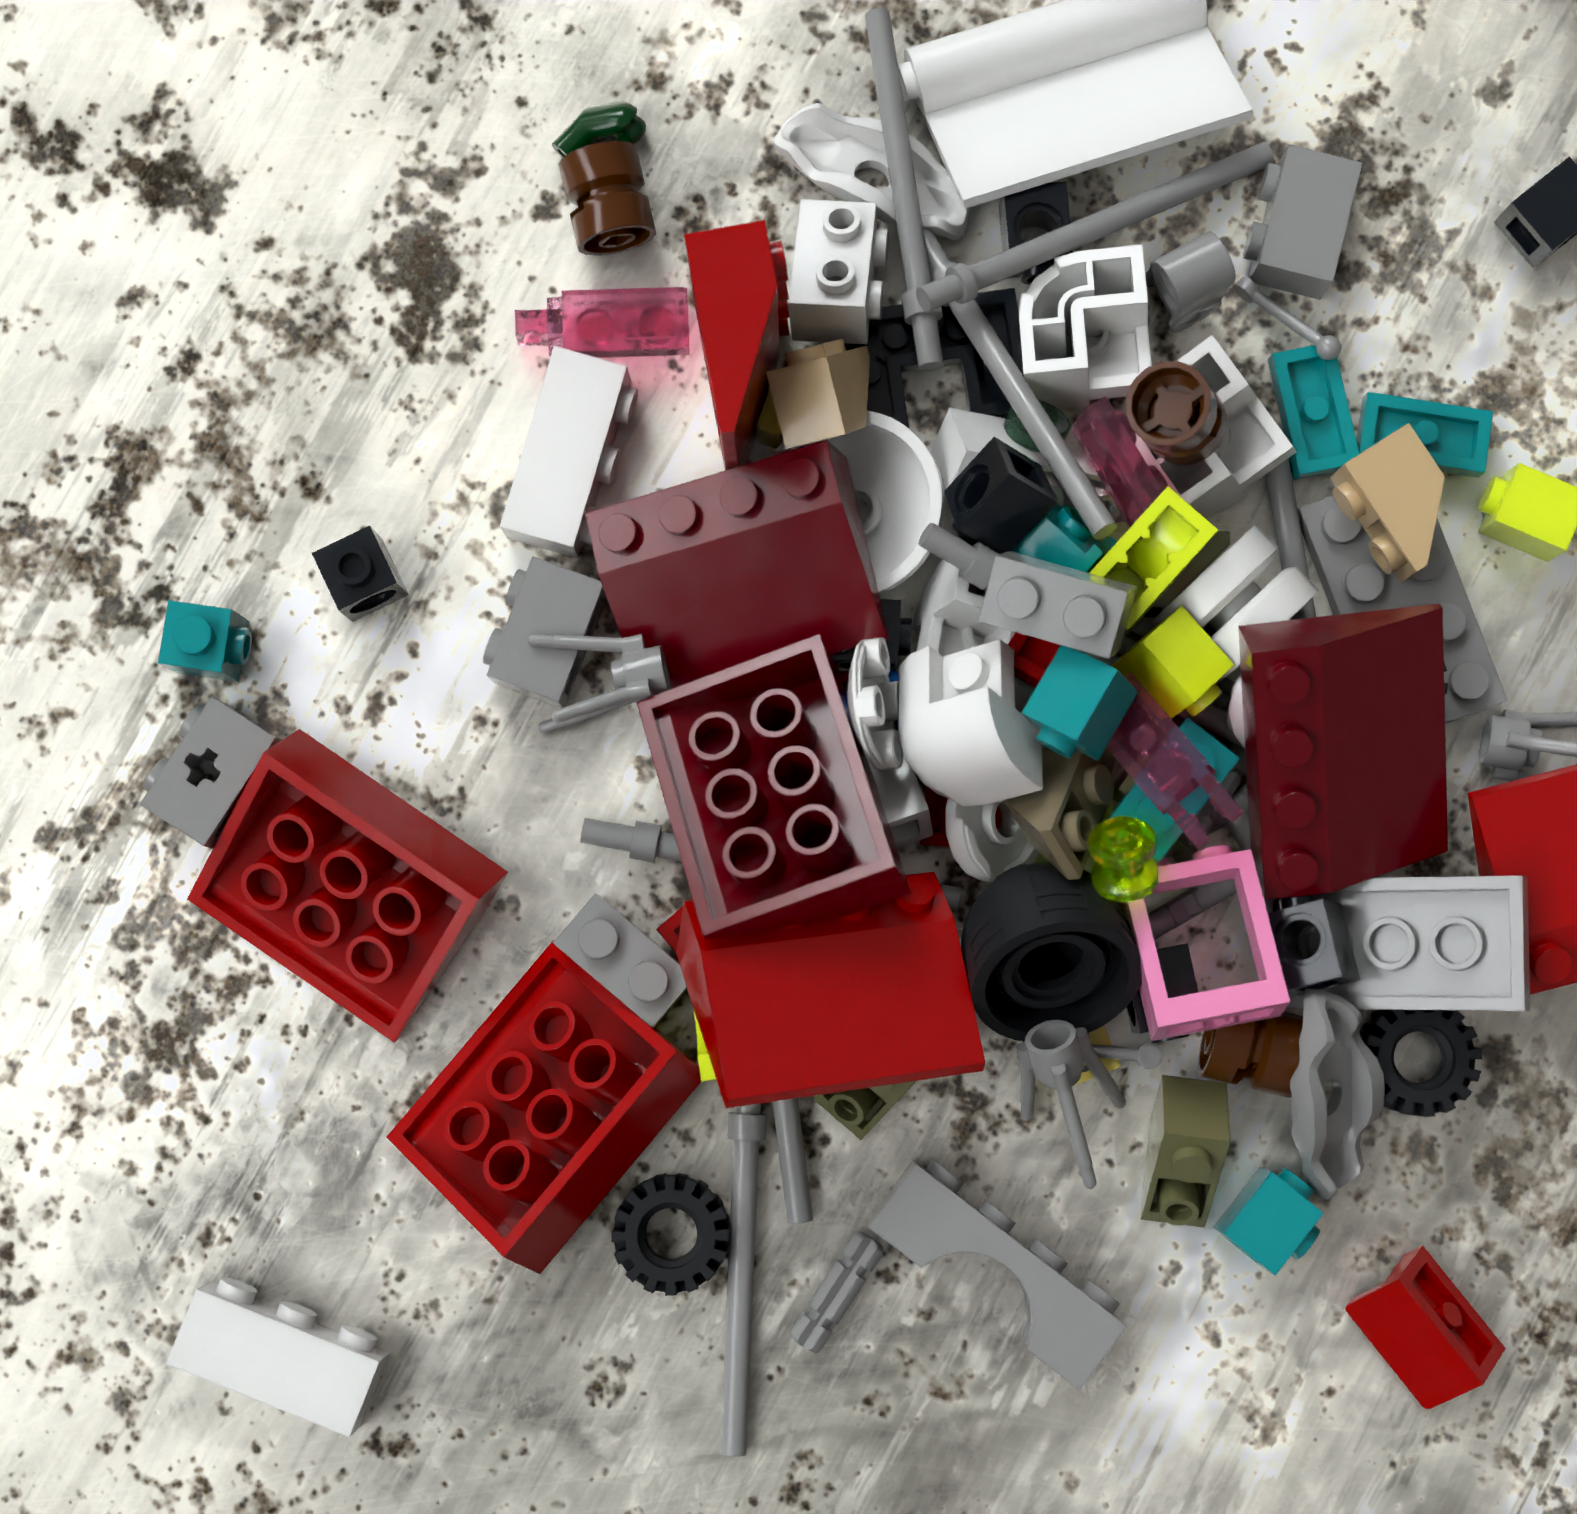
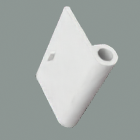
[898,0,1253,209]

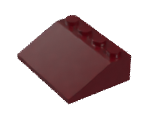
[585,440,890,689]
[1238,604,1448,900]
[636,634,911,940]

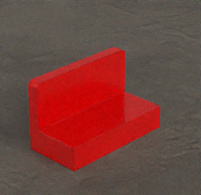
[1345,1245,1506,1409]

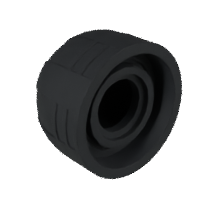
[961,862,1142,1042]

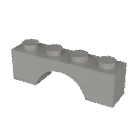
[867,1160,1127,1391]

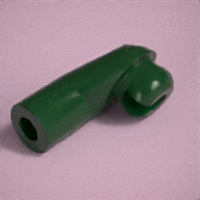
[552,101,646,158]

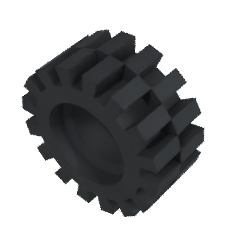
[1359,1009,1483,1117]
[611,1173,730,1296]

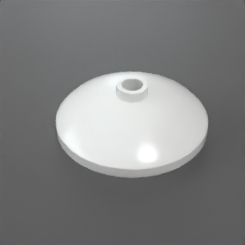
[772,411,945,595]

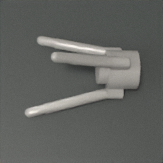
[528,634,671,734]
[1479,710,1577,782]
[1016,1020,1126,1189]

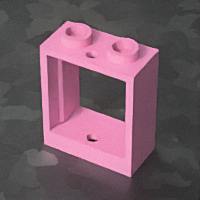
[1116,845,1290,1041]

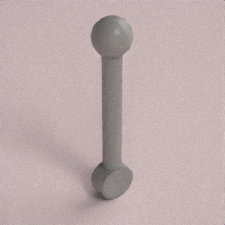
[1234,276,1342,361]
[1091,1043,1162,1069]

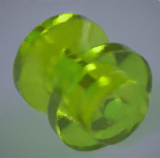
[1088,816,1159,902]

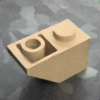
[766,338,870,449]
[1330,423,1445,583]

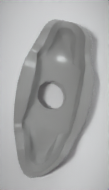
[1290,988,1385,1200]

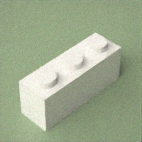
[500,346,638,558]
[166,1277,390,1437]

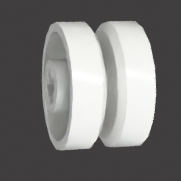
[1151,525,1319,685]

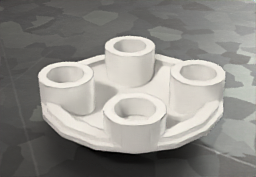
[847,637,903,771]

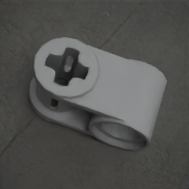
[1145,231,1236,333]

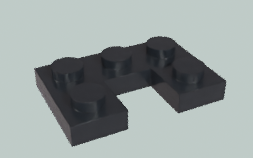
[844,288,1024,428]

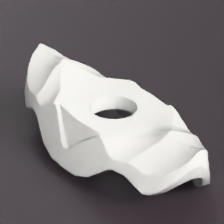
[773,103,970,240]

